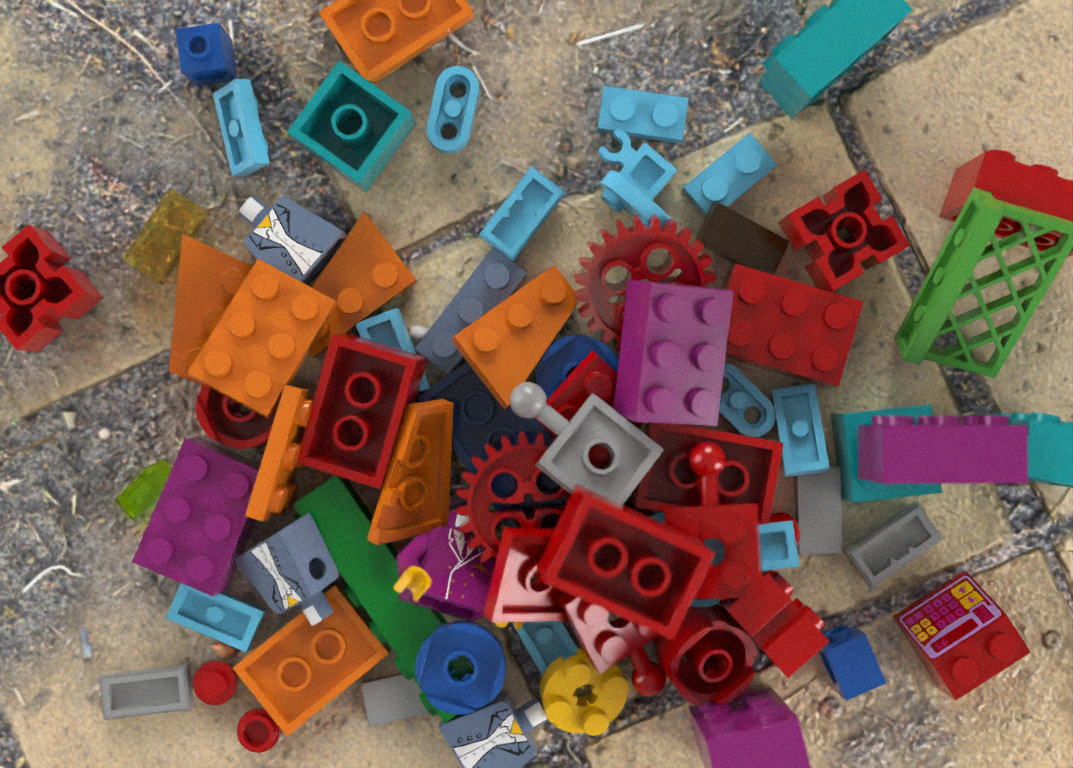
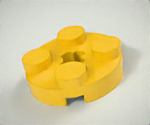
[539,648,629,736]

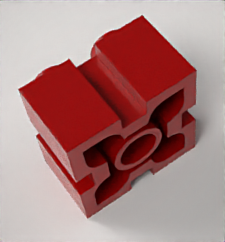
[778,169,910,292]
[0,225,104,353]
[719,570,829,679]

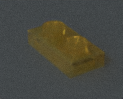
[122,187,210,285]

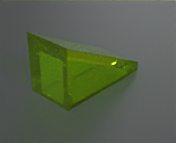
[115,459,172,520]

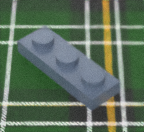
[415,247,528,375]

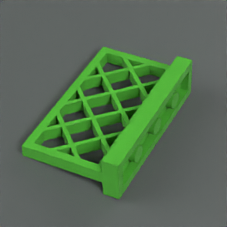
[894,188,1073,378]

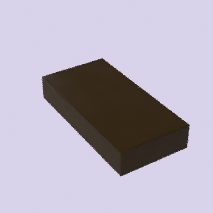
[694,202,790,275]

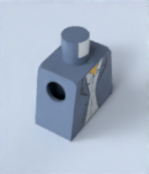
[238,195,347,286]
[234,513,339,626]
[439,691,549,768]

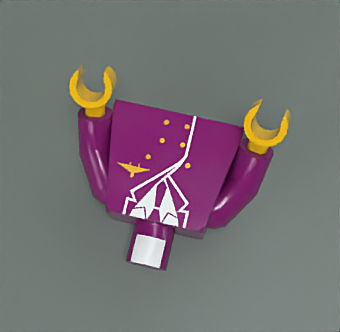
[394,510,524,630]

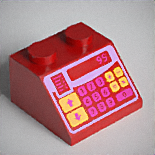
[892,570,1031,701]

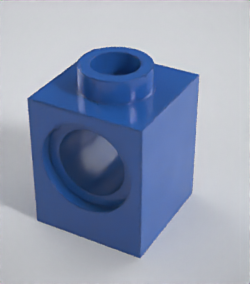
[175,23,237,86]
[818,625,886,701]

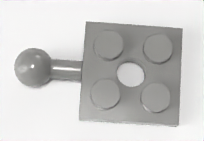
[510,382,664,505]

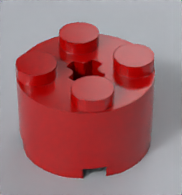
[195,384,279,449]
[653,604,757,706]

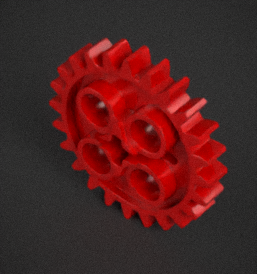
[574,214,717,353]
[455,431,571,578]

